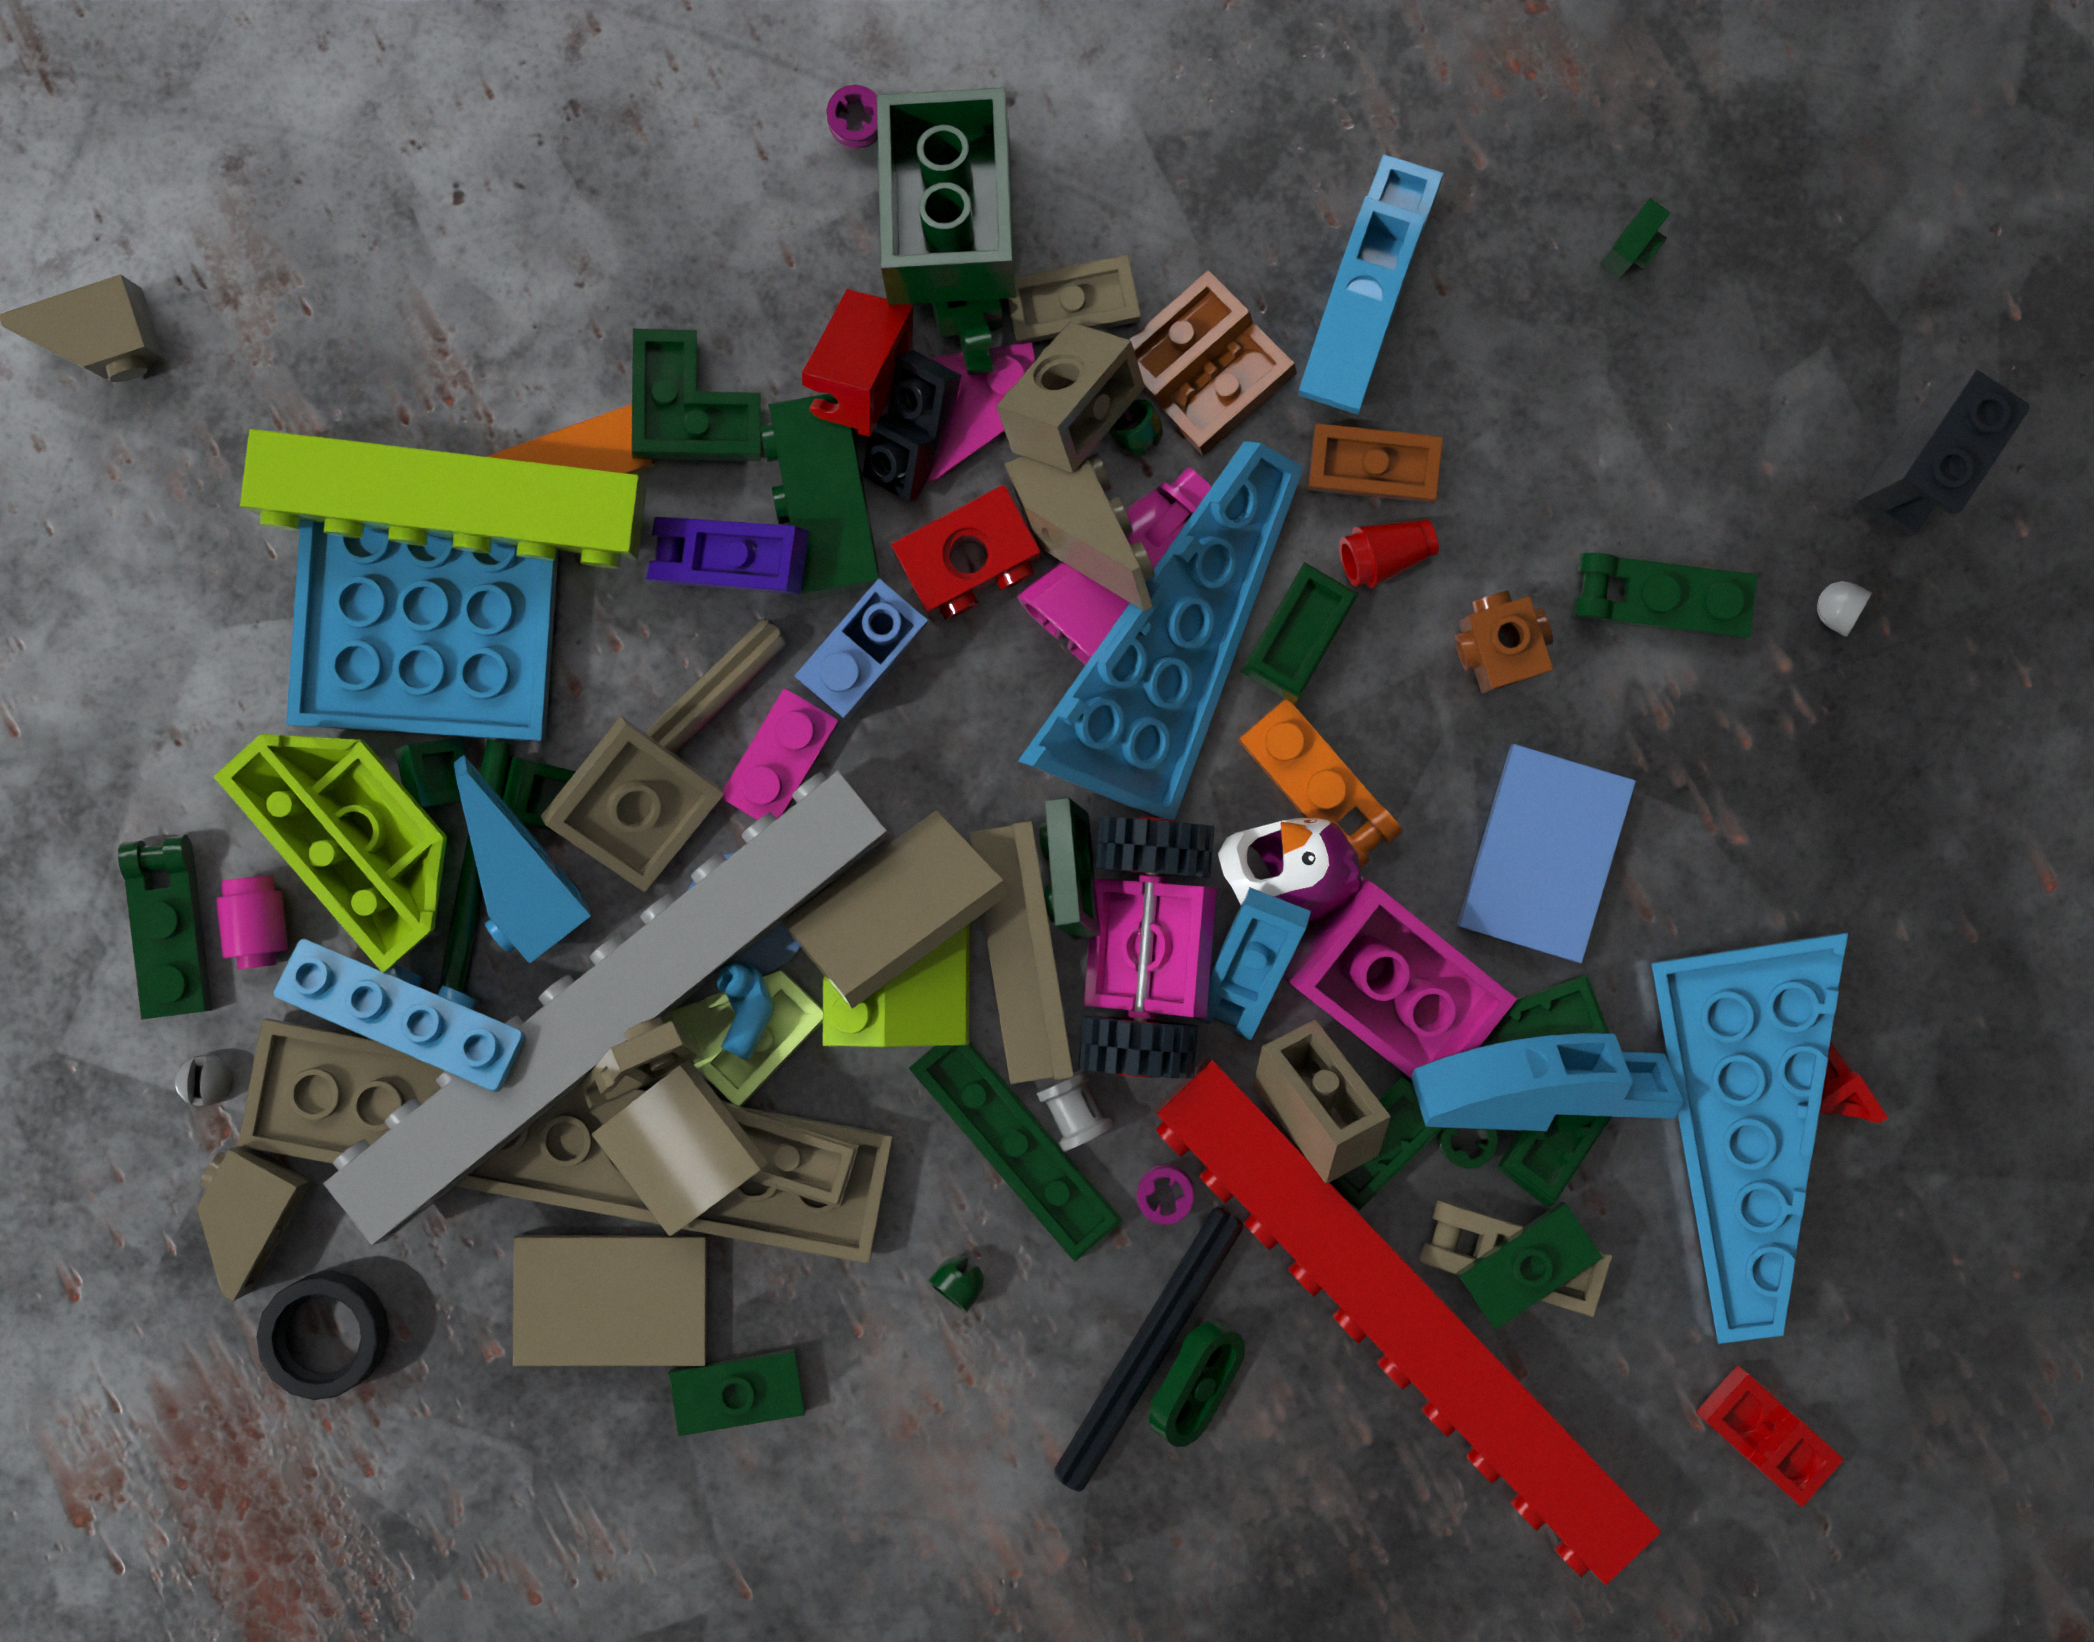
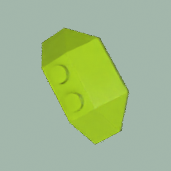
[213,734,447,973]

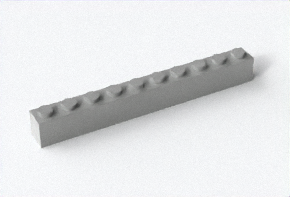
[323,771,889,1245]

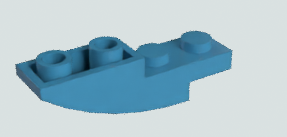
[1298,154,1444,415]
[1411,1033,1684,1131]

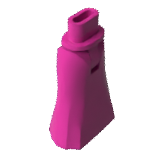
[1017,467,1212,665]

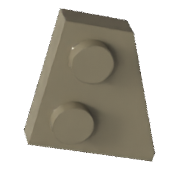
[580,1017,705,1110]

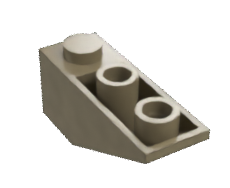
[1004,453,1155,611]

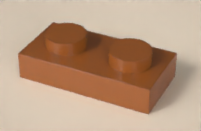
[1307,423,1443,503]

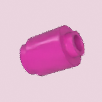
[216,875,289,970]

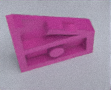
[926,342,1035,485]

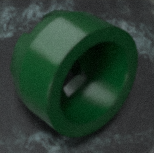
[1109,399,1163,456]
[927,1256,984,1313]

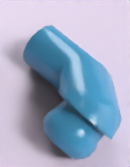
[717,962,774,1061]

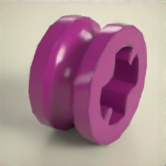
[826,84,878,149]
[1136,1164,1194,1225]

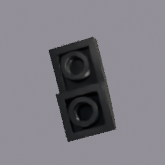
[862,350,962,502]

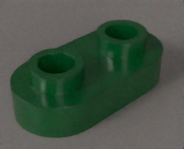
[1149,1320,1245,1447]

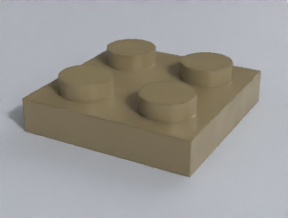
[541,716,724,892]

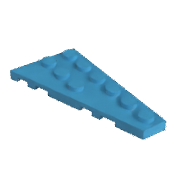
[1018,441,1304,820]
[1652,932,1848,1344]

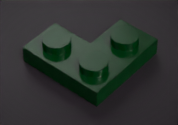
[632,328,761,461]

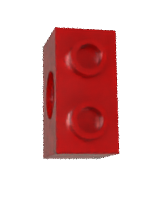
[891,484,1040,621]

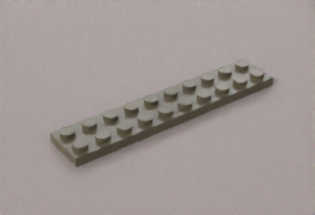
[238,1019,894,1264]

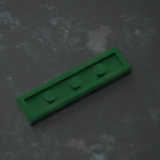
[909,1040,1123,1262]

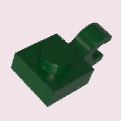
[930,299,1003,375]

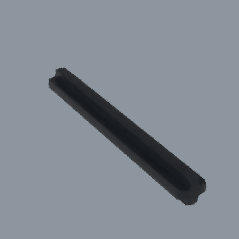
[1054,1207,1243,1492]

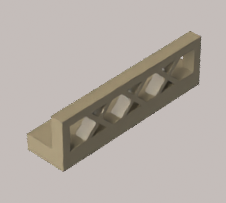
[969,821,1074,1084]

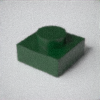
[1600,198,1670,278]
[395,737,467,809]

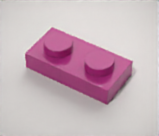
[721,688,840,820]

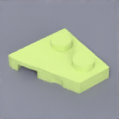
[662,971,823,1106]

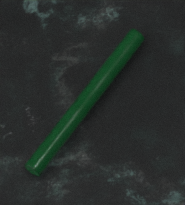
[438,739,512,993]

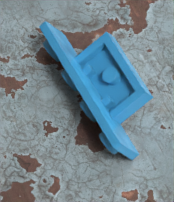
[274,939,526,1093]

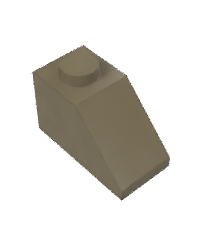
[0,274,165,382]
[197,1146,313,1301]

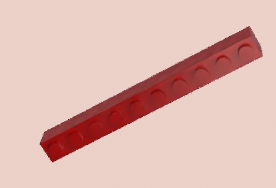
[1154,1057,1662,1586]

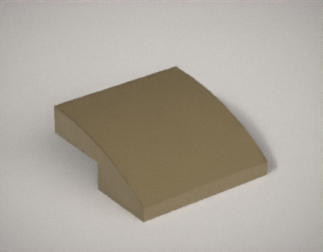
[591,1059,768,1236]

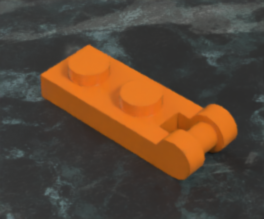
[1238,699,1403,869]

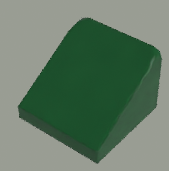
[502,756,576,831]

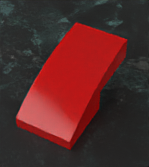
[1695,1365,1844,1507]

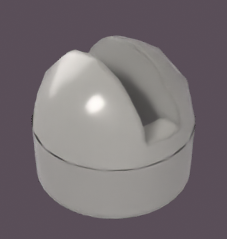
[1817,581,1872,637]
[175,1055,232,1107]

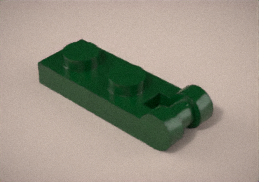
[1573,553,1758,640]
[118,834,212,1020]

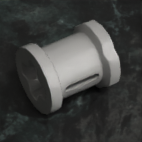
[1036,1070,1114,1151]

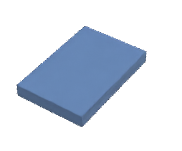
[1456,744,1636,963]

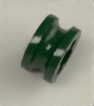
[1436,1127,1498,1169]

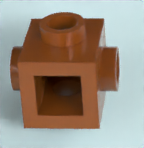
[1454,591,1554,694]

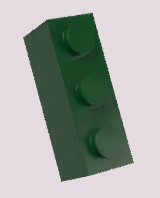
[761,394,881,600]

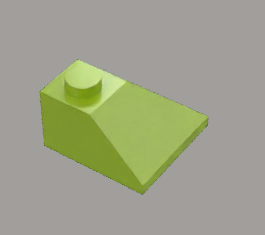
[823,923,970,1047]

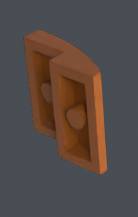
[1129,270,1297,456]

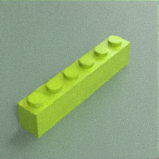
[240,429,647,569]

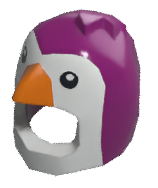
[1218,818,1361,923]

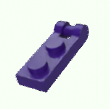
[645,517,809,595]

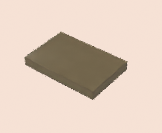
[782,810,1010,1009]
[513,1235,708,1366]

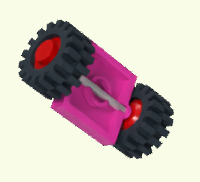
[1078,817,1217,1079]

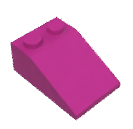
[1282,876,1517,1078]

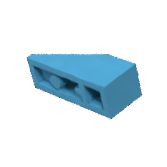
[454,755,591,963]

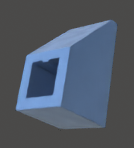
[795,578,928,723]

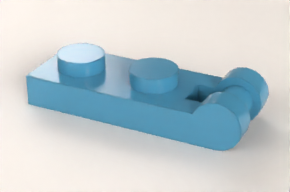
[1191,887,1311,1040]

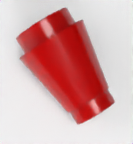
[1339,519,1439,588]

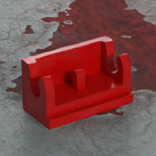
[802,289,913,437]

